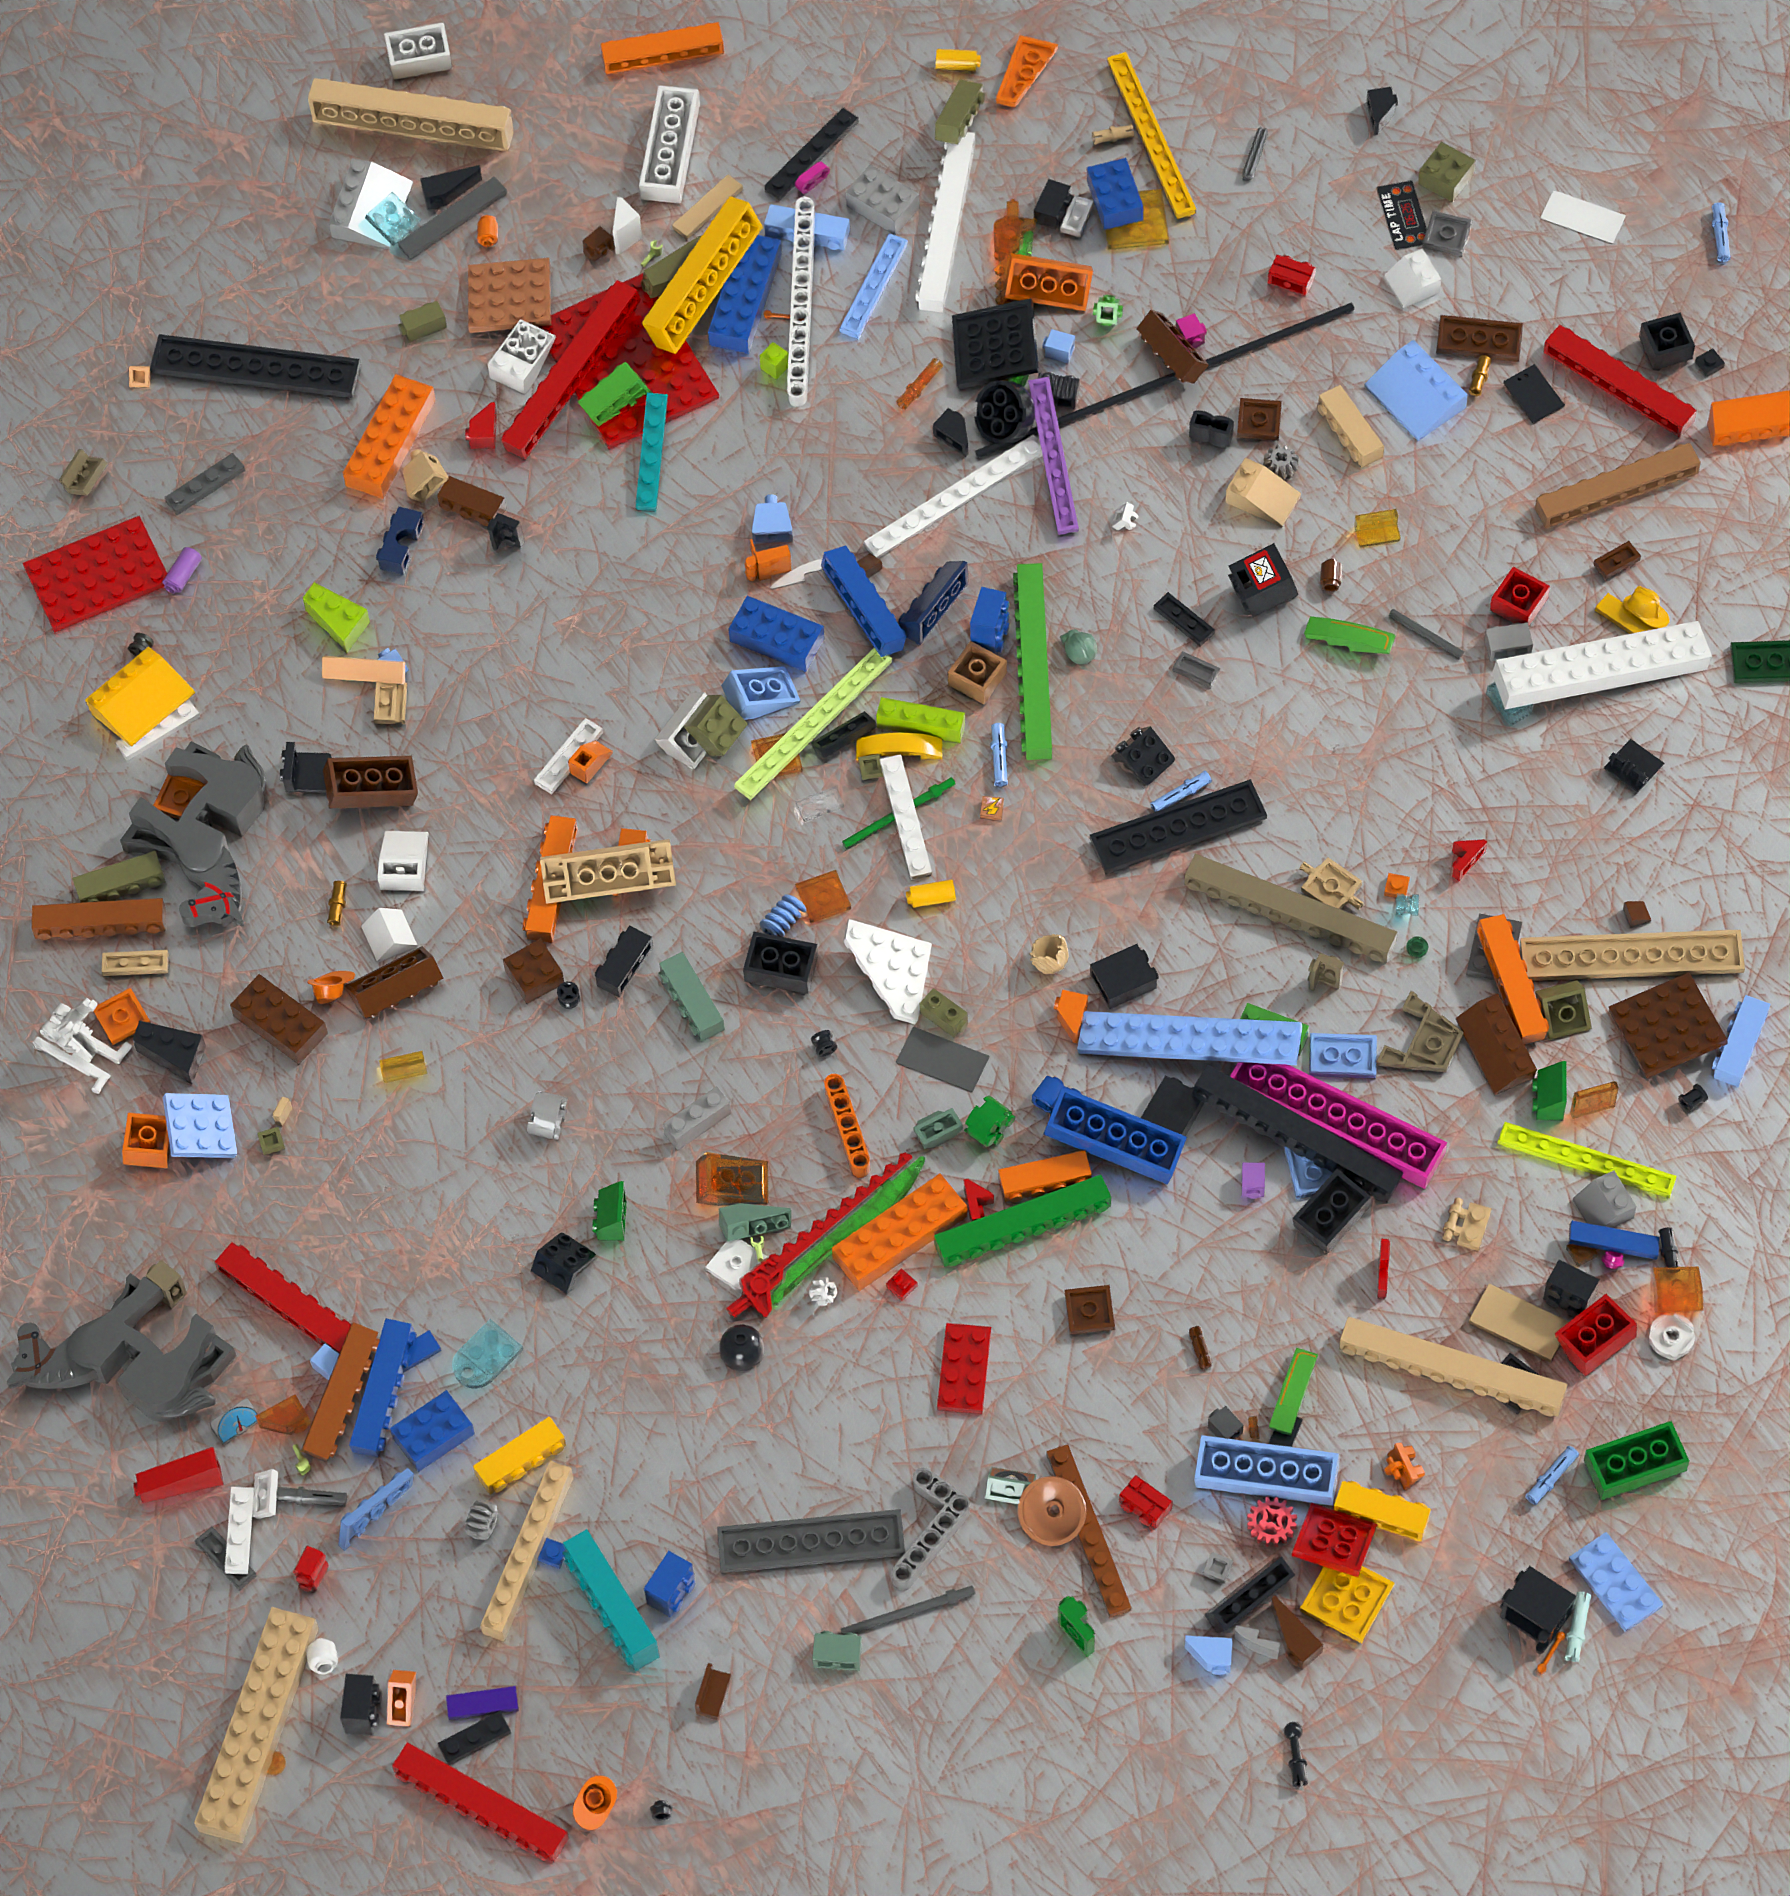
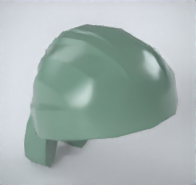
[1060,629,1097,664]

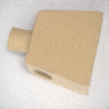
[403,449,449,503]

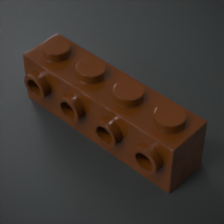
[1136,310,1209,384]

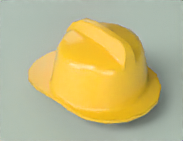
[1623,586,1669,628]

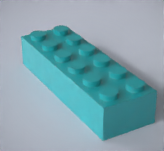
[562,1529,660,1671]

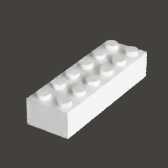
[639,86,700,204]

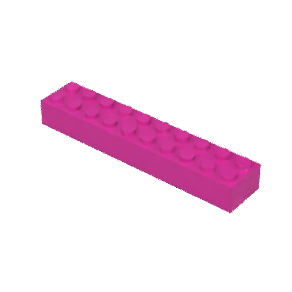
[1230,1062,1447,1189]

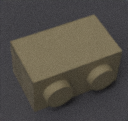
[146,1260,187,1309]

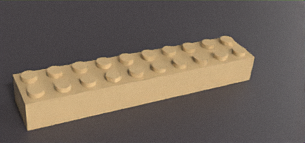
[308,78,514,152]
[194,1607,319,1844]

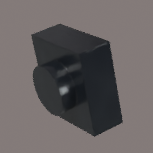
[1695,348,1725,377]

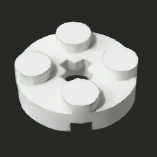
[1649,1314,1695,1360]

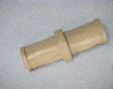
[1092,124,1134,145]

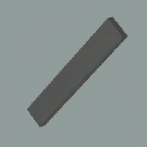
[398,177,507,259]

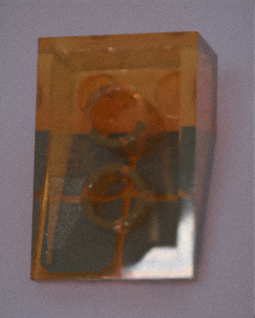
[696,1152,769,1206]

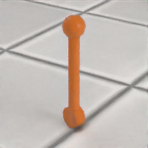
[763,310,804,321]
[1537,1632,1566,1674]

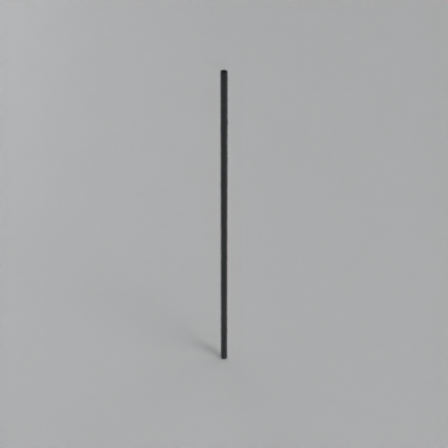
[975,302,1354,458]

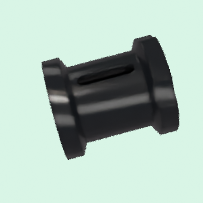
[1678,1084,1708,1113]

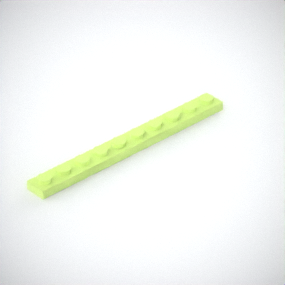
[734,647,892,800]

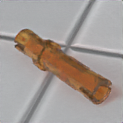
[896,358,943,410]

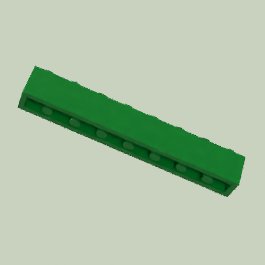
[934,1175,1111,1267]

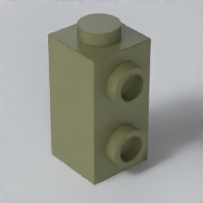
[398,301,447,342]
[919,988,968,1037]

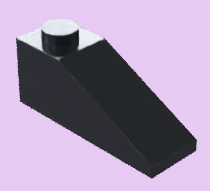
[420,165,482,210]

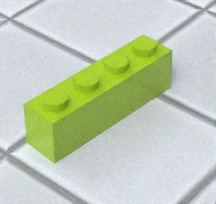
[876,697,965,744]

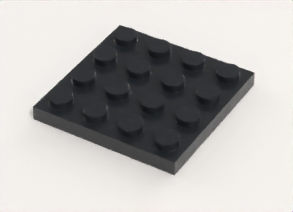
[952,298,1039,389]

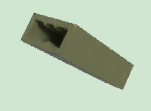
[641,235,702,299]

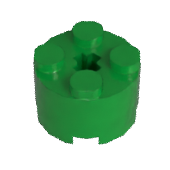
[964,1095,1016,1147]

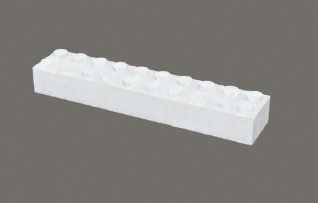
[1492,621,1712,709]

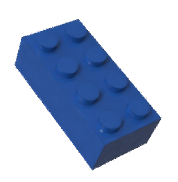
[728,596,825,672]

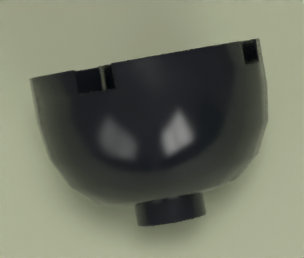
[719,1324,765,1371]

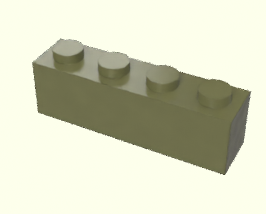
[935,79,985,145]
[72,851,166,903]

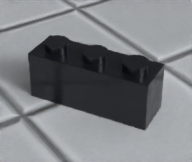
[595,925,653,997]

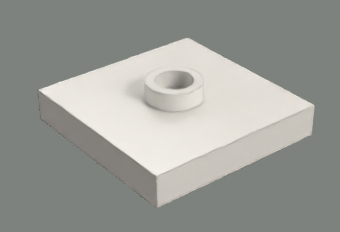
[705,1239,768,1294]

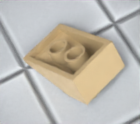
[1226,458,1301,527]

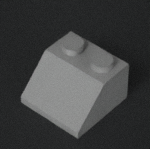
[1573,1170,1636,1228]

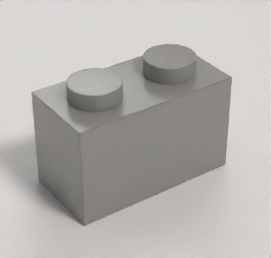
[1484,623,1533,661]

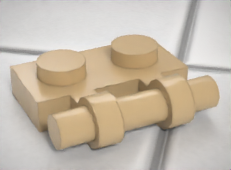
[1442,1198,1492,1251]

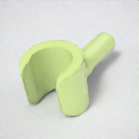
[640,240,663,267]
[750,1236,764,1262]
[293,1444,311,1476]

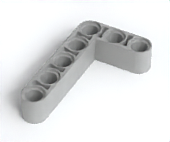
[892,1468,970,1590]

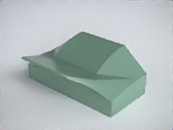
[913,1108,963,1149]

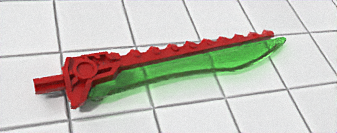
[726,1152,925,1318]

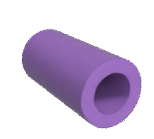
[163,547,202,594]

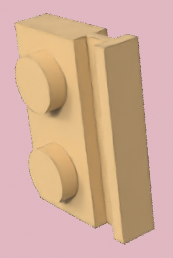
[374,682,408,724]

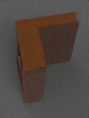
[695,1663,732,1720]

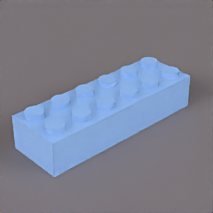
[1194,1435,1340,1506]

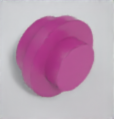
[1601,1251,1624,1269]

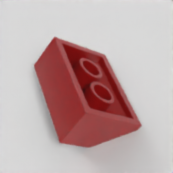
[1555,1294,1637,1376]

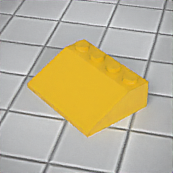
[85,646,195,747]

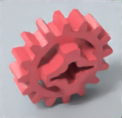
[1247,1497,1297,1547]

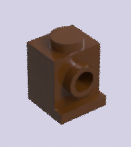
[582,226,615,261]

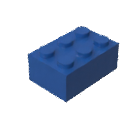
[1087,158,1143,230]
[970,587,1010,655]
[390,1390,475,1472]

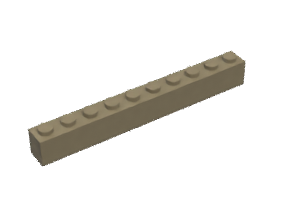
[1184,854,1397,963]

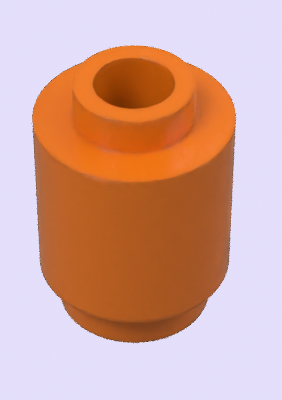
[477,215,498,247]

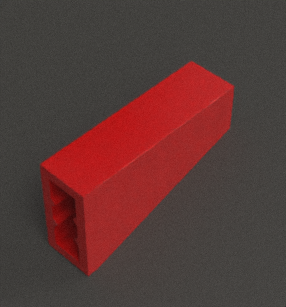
[133,1447,224,1503]

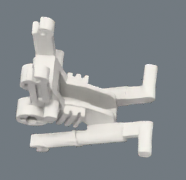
[32,998,132,1094]

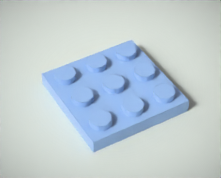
[163,1093,237,1158]

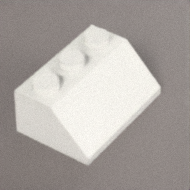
[654,692,707,769]

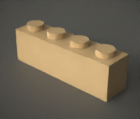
[1317,385,1384,468]

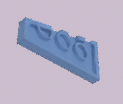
[338,1468,414,1551]

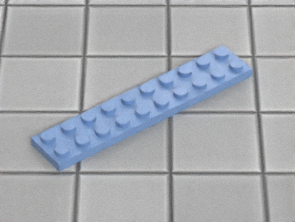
[1077,1011,1302,1065]

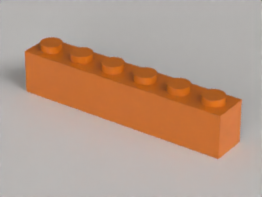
[600,22,724,74]
[522,815,578,943]
[1476,914,1549,1045]

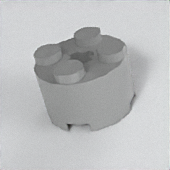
[527,1090,568,1140]

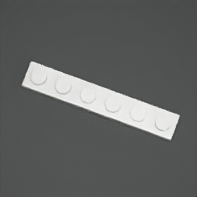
[880,754,932,880]

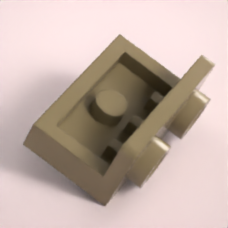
[59,449,108,496]
[1307,953,1344,991]

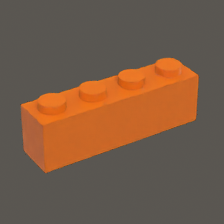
[998,1150,1092,1203]

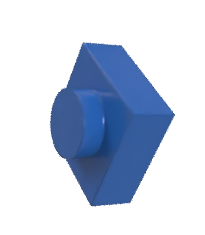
[538,1538,565,1569]

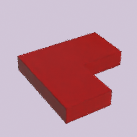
[1377,1239,1390,1299]

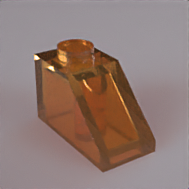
[255,1394,311,1435]

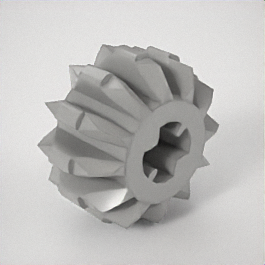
[1263,444,1299,481]
[465,1500,498,1540]

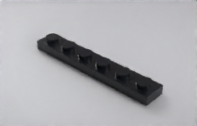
[764,107,859,200]

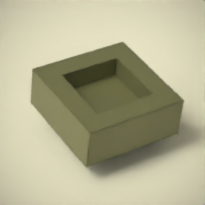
[858,754,883,780]
[257,1127,285,1156]

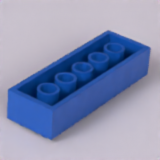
[708,235,782,354]
[1043,1087,1187,1185]

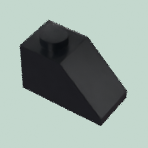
[1366,87,1398,135]
[933,408,968,457]

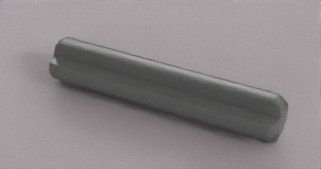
[1242,127,1268,180]

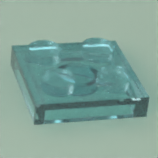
[364,191,421,246]

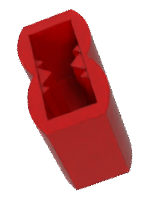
[293,1546,329,1592]

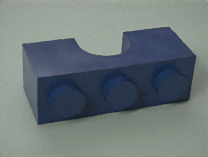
[376,506,424,575]

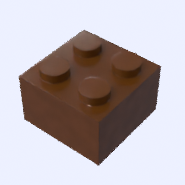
[503,939,564,1004]

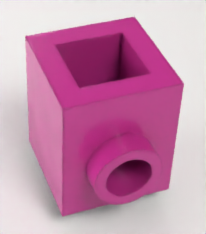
[1176,313,1207,349]

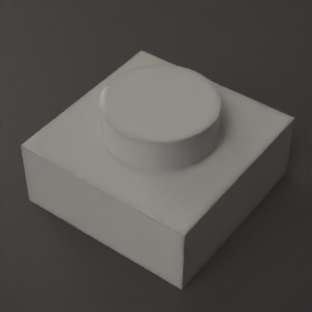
[1203,1552,1233,1584]

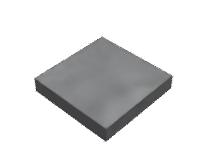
[1422,211,1472,257]

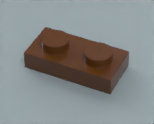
[1593,541,1641,580]

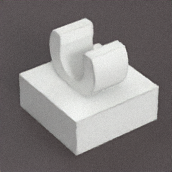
[1112,502,1138,531]

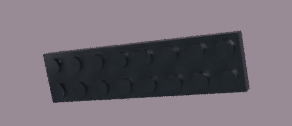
[1090,779,1267,874]

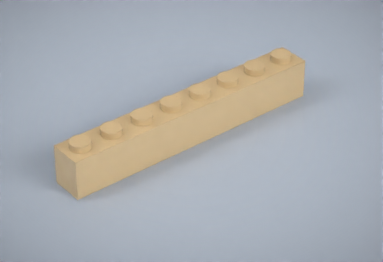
[481,1461,573,1642]

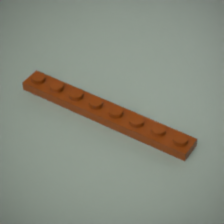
[1046,1444,1132,1618]

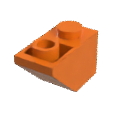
[568,740,613,784]

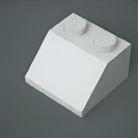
[1384,248,1441,308]

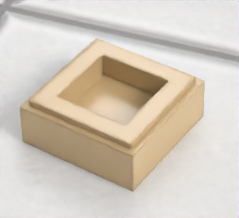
[272,1097,292,1127]

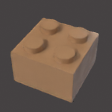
[948,641,1007,704]

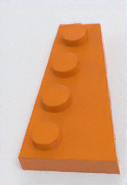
[996,35,1058,107]

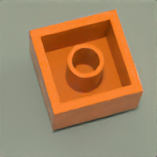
[122,1113,170,1168]

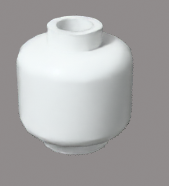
[306,1638,338,1674]

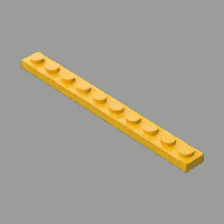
[1107,52,1196,219]

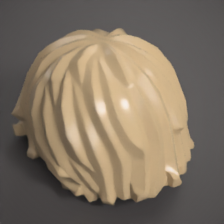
[1030,934,1069,974]

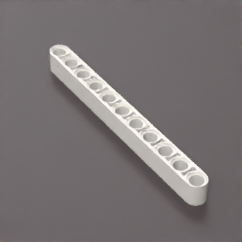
[787,197,815,407]

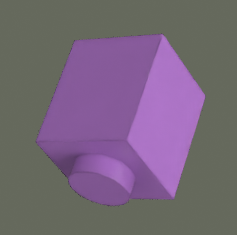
[1242,1163,1265,1199]

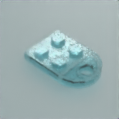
[452,1319,524,1388]

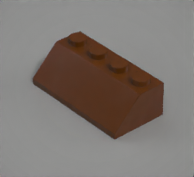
[345,946,444,1018]
[1455,993,1537,1095]

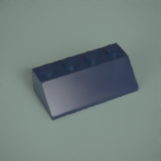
[898,561,968,645]

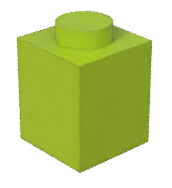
[759,342,789,380]

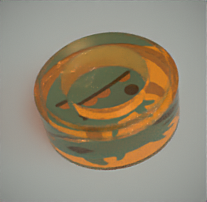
[1248,1416,1260,1439]
[267,1751,286,1775]

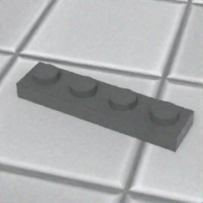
[164,453,246,515]

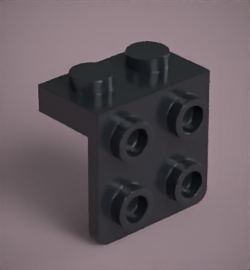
[1111,726,1175,785]
[280,742,332,793]
[531,1233,596,1294]

